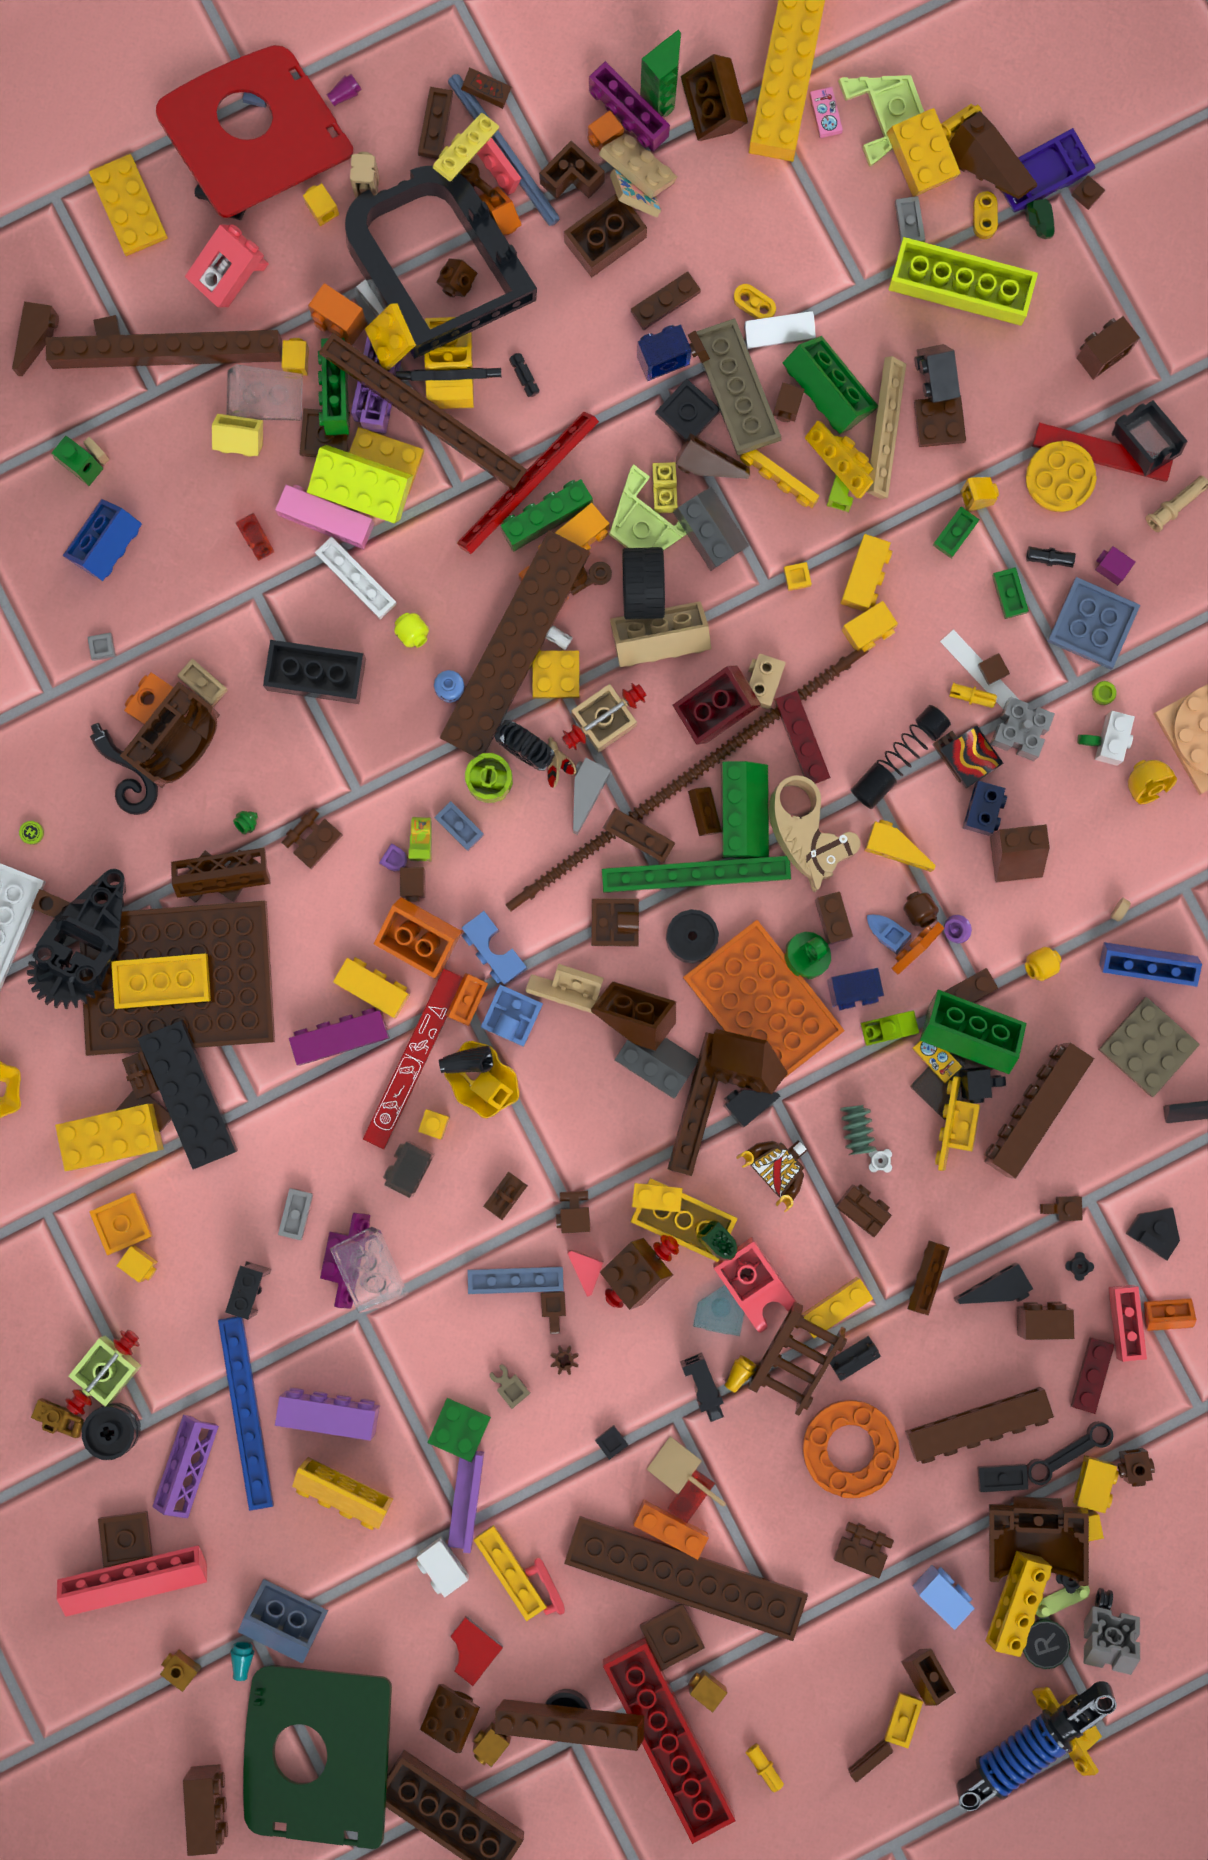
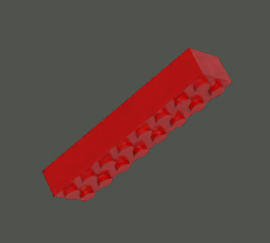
[603,1637,736,1844]

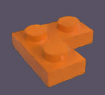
[891,922,945,975]

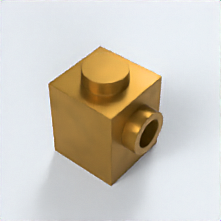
[160,1649,201,1692]
[688,1669,728,1713]
[472,1722,511,1767]

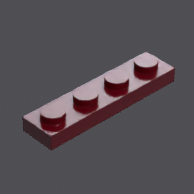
[774,690,831,784]

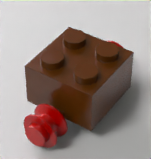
[600,1235,679,1310]

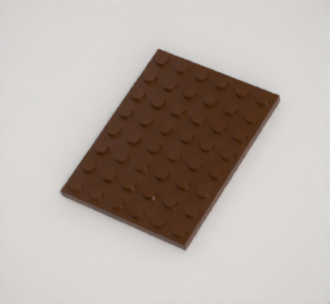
[80,901,275,1056]

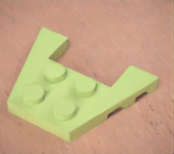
[838,75,924,167]
[609,464,687,551]

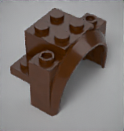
[120,682,220,788]

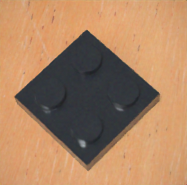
[655,379,720,441]

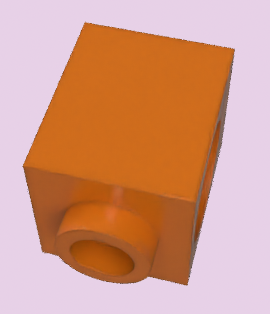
[587,110,624,151]

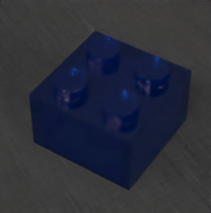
[637,324,691,382]
[827,968,884,1011]

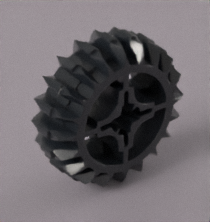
[494,720,555,771]

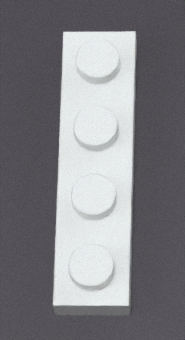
[315,536,397,620]

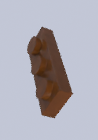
[418,87,453,159]
[631,271,701,330]
[603,808,675,863]
[907,1241,950,1316]

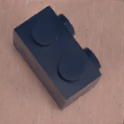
[962,781,1007,836]

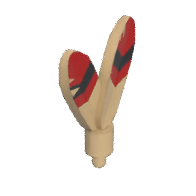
[548,737,576,788]

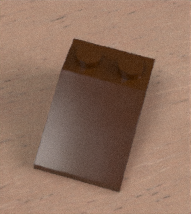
[591,981,676,1051]

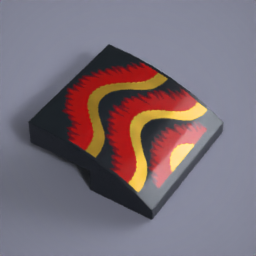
[940,725,1004,789]

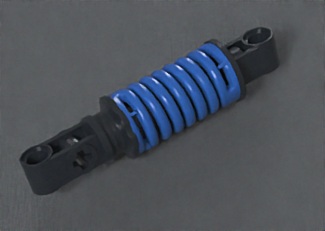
[956,1681,1117,1811]

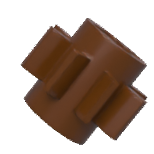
[550,1345,579,1375]

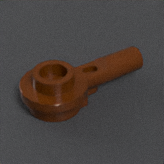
[459,163,495,197]
[571,562,612,595]

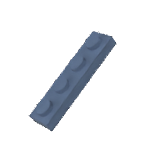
[467,1266,564,1294]

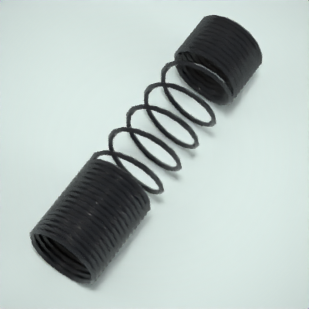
[851,705,951,809]

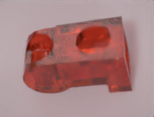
[236,513,274,561]

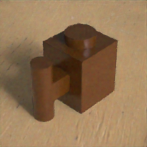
[556,1191,590,1233]

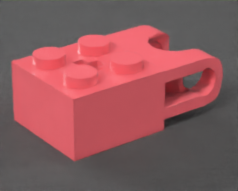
[713,1237,796,1333]

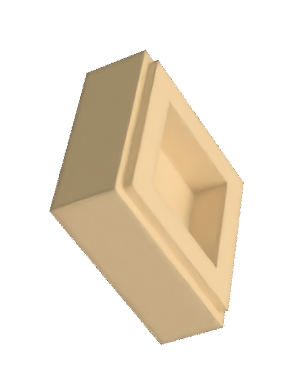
[84,437,110,465]

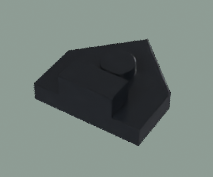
[1126,1207,1180,1261]

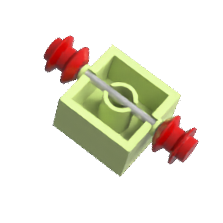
[65,1330,142,1415]

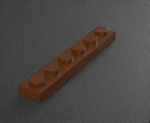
[668,1032,719,1176]

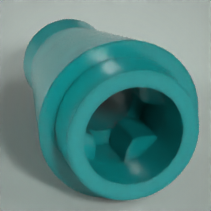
[230,1642,255,1681]

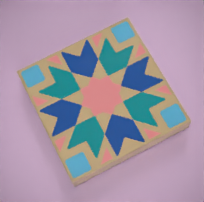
[610,169,661,217]

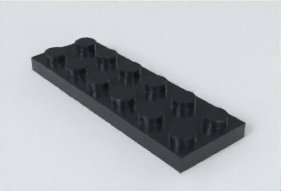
[137,1020,238,1169]

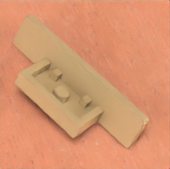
[525,964,604,1013]

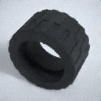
[622,547,665,619]

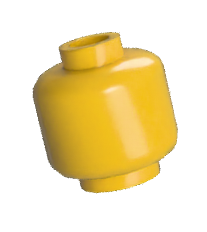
[1025,946,1062,981]

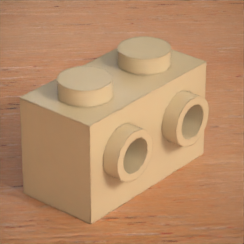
[747,653,786,710]

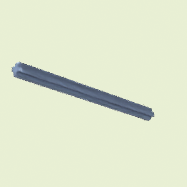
[448,74,560,226]

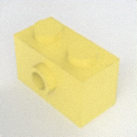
[212,414,263,457]

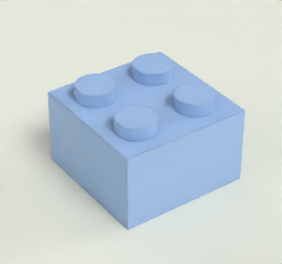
[913,1565,975,1630]

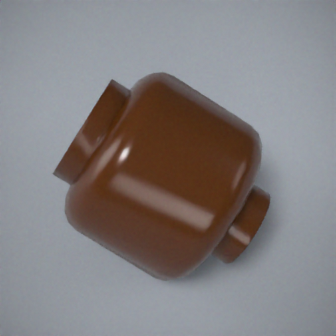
[903,891,939,928]

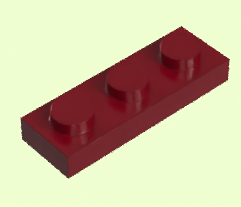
[1071,1337,1114,1414]

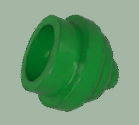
[233,811,258,835]

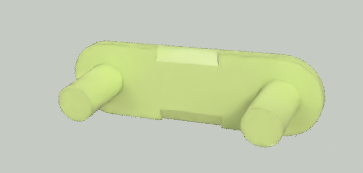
[1036,1586,1090,1618]

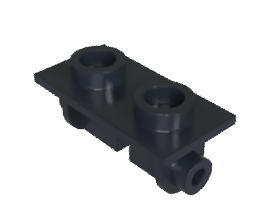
[830,1336,881,1381]

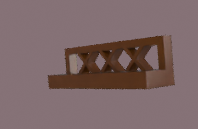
[171,848,271,898]

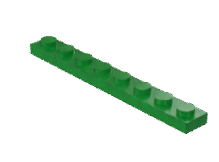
[602,856,791,893]

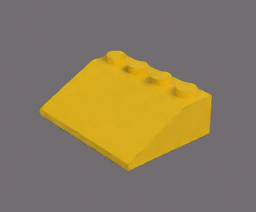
[292,1457,393,1530]

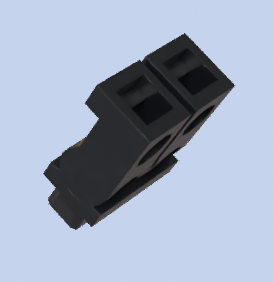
[680,1353,724,1422]

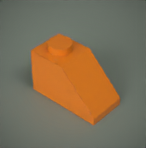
[479,186,522,235]

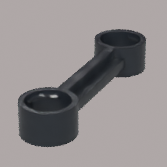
[1027,1421,1113,1485]

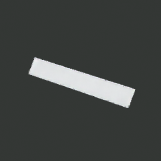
[940,629,1029,710]

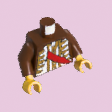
[736,1140,807,1212]

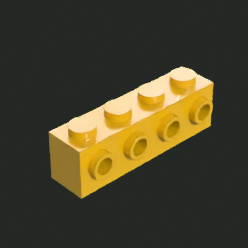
[985,1551,1052,1657]

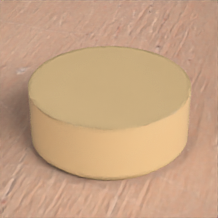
[1110,898,1131,922]

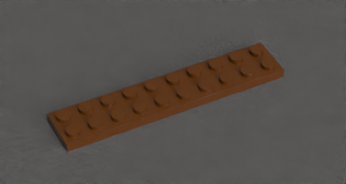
[440,530,591,757]
[564,1516,808,1641]

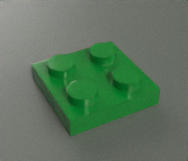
[427,1398,491,1462]

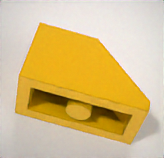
[960,477,999,512]

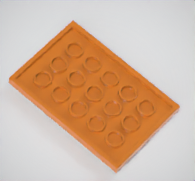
[683,920,845,1077]

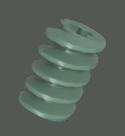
[840,1105,876,1155]

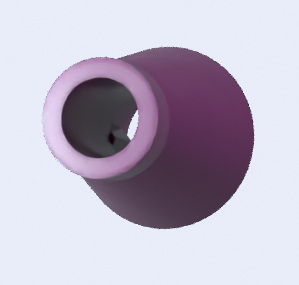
[326,74,362,107]

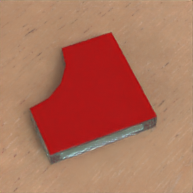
[450,1616,503,1686]

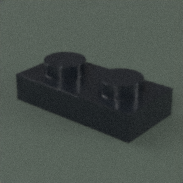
[977,1464,1028,1492]

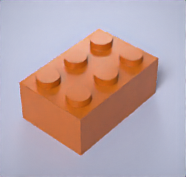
[374,897,463,979]

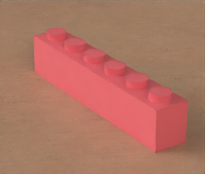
[57,1545,207,1616]

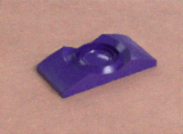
[1002,128,1095,212]

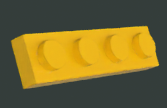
[739,449,819,509]
[473,1525,547,1621]

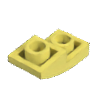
[652,462,678,513]

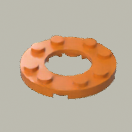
[803,1400,899,1498]

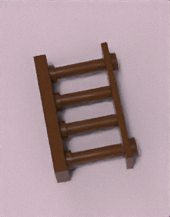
[748,1302,847,1416]

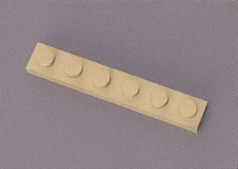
[867,356,906,499]

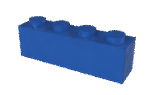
[1099,942,1202,987]

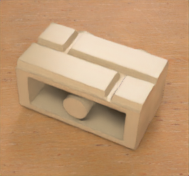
[350,152,379,198]

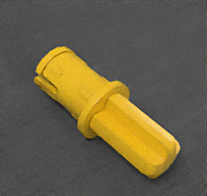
[949,682,997,708]
[745,1744,784,1792]

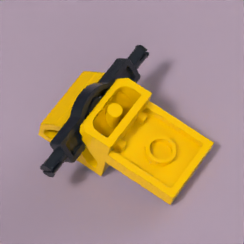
[396,317,502,409]

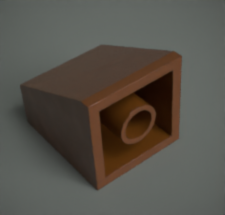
[990,824,1050,882]

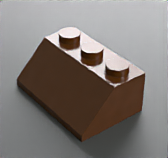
[681,54,748,141]
[711,1029,788,1094]

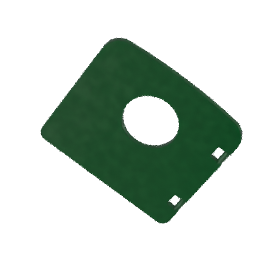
[243,1665,392,1849]

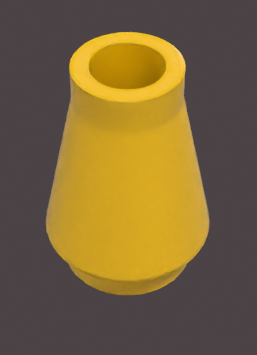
[724,1355,756,1393]

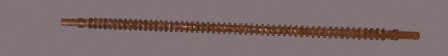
[505,649,869,912]

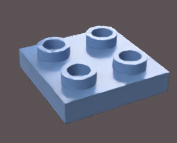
[481,984,543,1047]

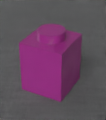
[1095,546,1136,586]

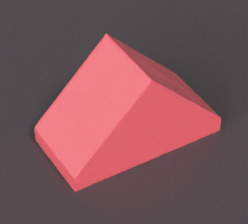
[567,1250,603,1297]

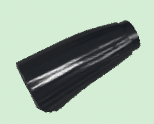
[439,1046,493,1073]

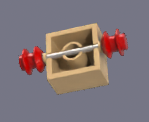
[561,683,647,753]

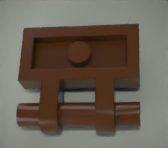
[281,808,343,870]
[834,1522,894,1578]

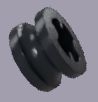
[1095,1588,1113,1610]

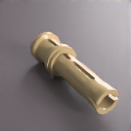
[1146,475,1208,532]

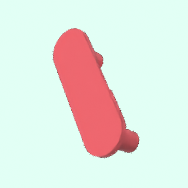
[525,1558,565,1615]

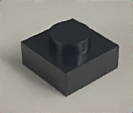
[595,1425,628,1460]

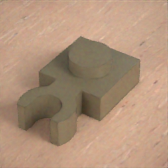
[489,1364,531,1409]

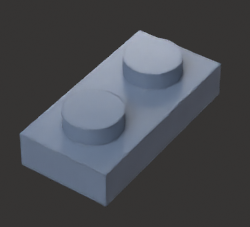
[434,801,484,851]

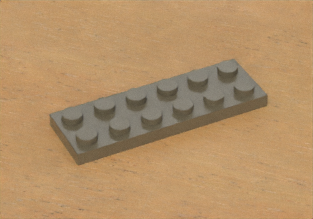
[696,318,781,456]

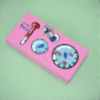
[809,87,843,138]

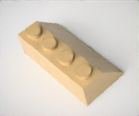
[610,601,711,667]

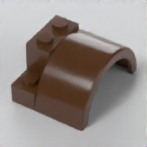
[989,1497,1089,1586]

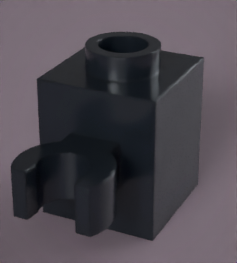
[960,1067,1006,1103]

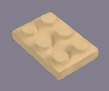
[599,133,678,199]

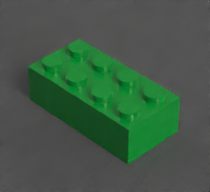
[920,990,1027,1074]

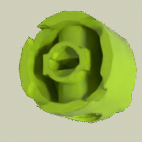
[465,753,513,803]

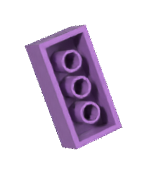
[275,1388,380,1441]

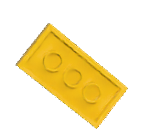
[89,154,168,256]
[111,953,211,1009]

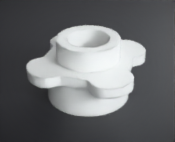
[868,1149,892,1173]

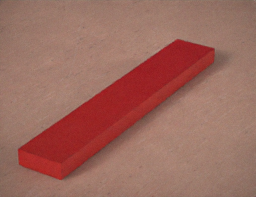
[1032,422,1173,482]

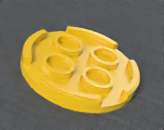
[1026,441,1097,512]

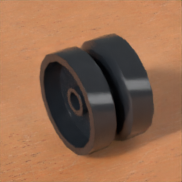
[666,909,719,963]
[82,1403,141,1460]

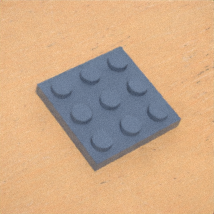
[1047,577,1140,670]

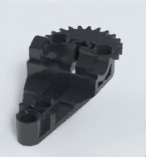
[27,869,126,1009]

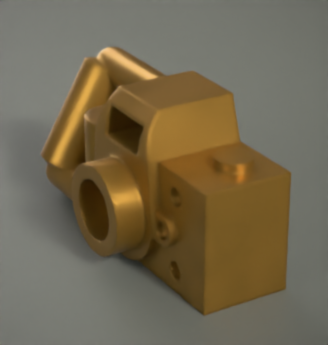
[31,1398,84,1438]

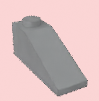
[573,758,611,835]

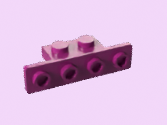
[320,1213,370,1309]

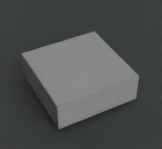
[87,633,116,661]

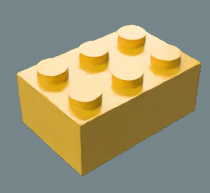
[886,108,961,197]

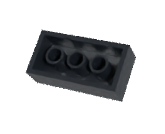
[263,640,366,704]

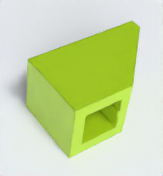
[861,1010,919,1046]

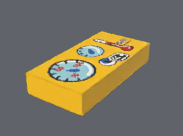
[912,1041,962,1083]

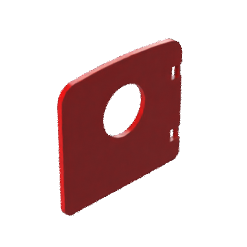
[156,45,353,218]

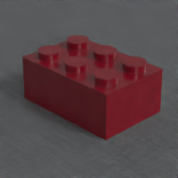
[672,666,761,745]

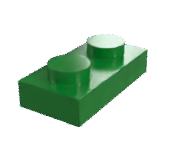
[933,507,980,559]
[992,567,1029,619]

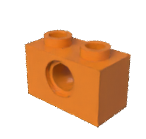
[124,672,174,725]

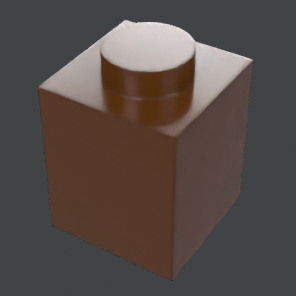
[773,382,805,422]
[400,867,425,902]

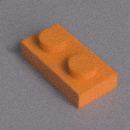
[446,973,488,1026]

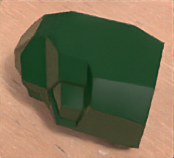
[1025,199,1055,239]
[697,1221,737,1261]

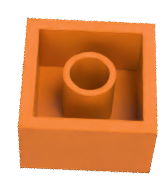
[308,283,367,346]

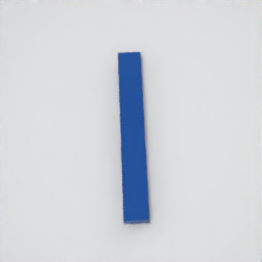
[218,1316,274,1511]

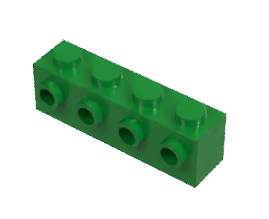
[318,338,349,435]
[500,479,593,552]

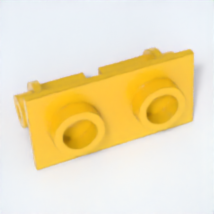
[941,104,982,143]

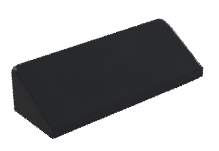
[1163,1100,1208,1123]

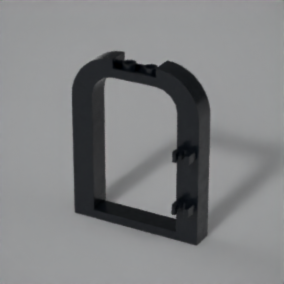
[345,166,537,359]

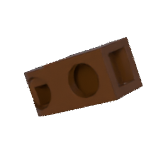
[31,889,70,918]

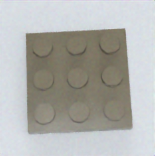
[1098,997,1200,1097]

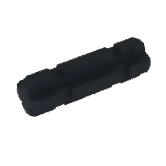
[509,353,539,397]

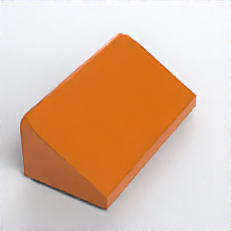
[1144,1298,1197,1331]

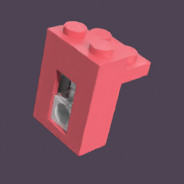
[185,224,269,308]

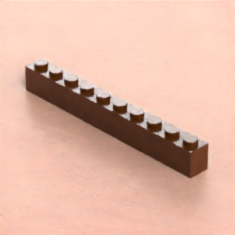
[46,330,282,369]

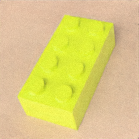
[307,445,413,524]

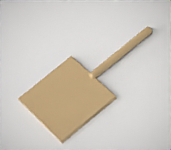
[646,1436,726,1507]

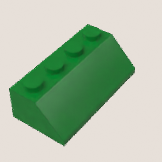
[640,30,681,117]
[782,336,878,434]
[721,761,769,858]

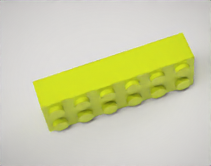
[888,237,1038,326]

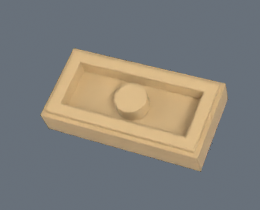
[177,659,228,707]

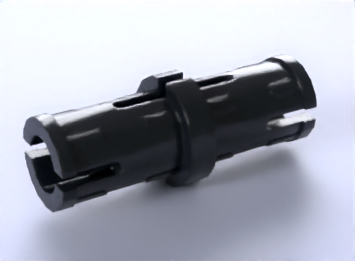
[1026,546,1076,568]

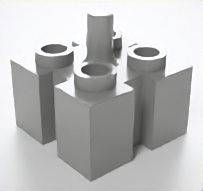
[990,697,1055,761]
[1084,1606,1140,1675]

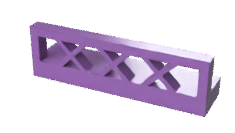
[152,1415,219,1518]
[448,1451,484,1553]

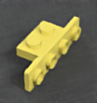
[433,113,499,181]

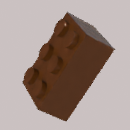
[564,194,647,278]
[183,1764,228,1856]

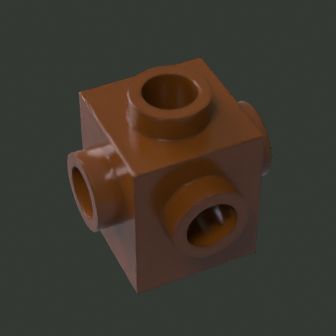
[436,258,478,298]
[1118,1448,1155,1487]

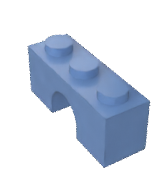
[461,911,527,985]

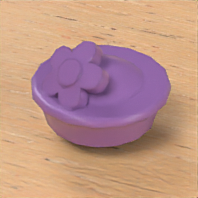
[944,915,972,944]

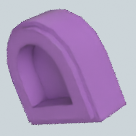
[379,843,407,872]

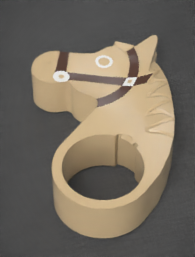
[769,775,861,892]

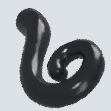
[90,723,158,815]

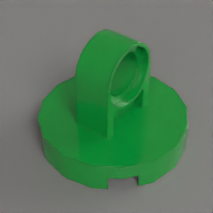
[784,932,831,979]

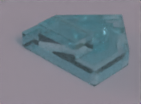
[693,1284,744,1336]

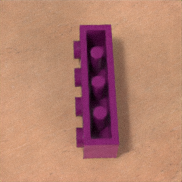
[589,61,670,152]
[289,1008,390,1066]

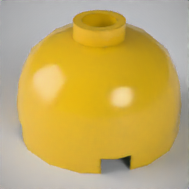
[1128,760,1177,805]

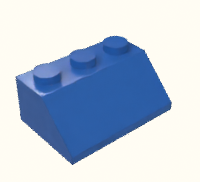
[63,499,142,581]

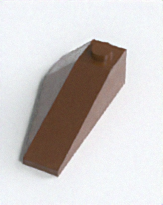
[949,111,1037,199]

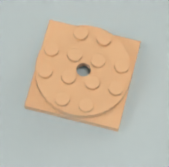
[1154,684,1208,795]

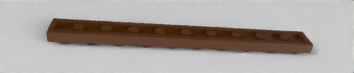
[319,333,527,490]

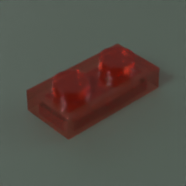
[667,1469,715,1523]

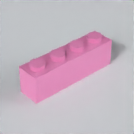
[275,485,374,550]

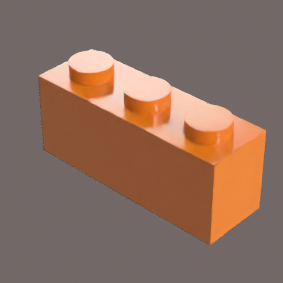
[633,1500,709,1560]

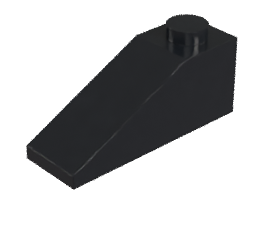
[954,1262,1033,1304]

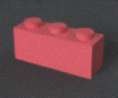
[1109,1285,1147,1362]

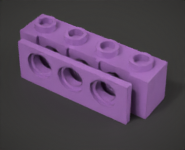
[351,337,402,434]

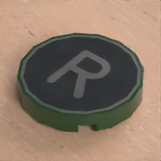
[1023,1619,1070,1669]

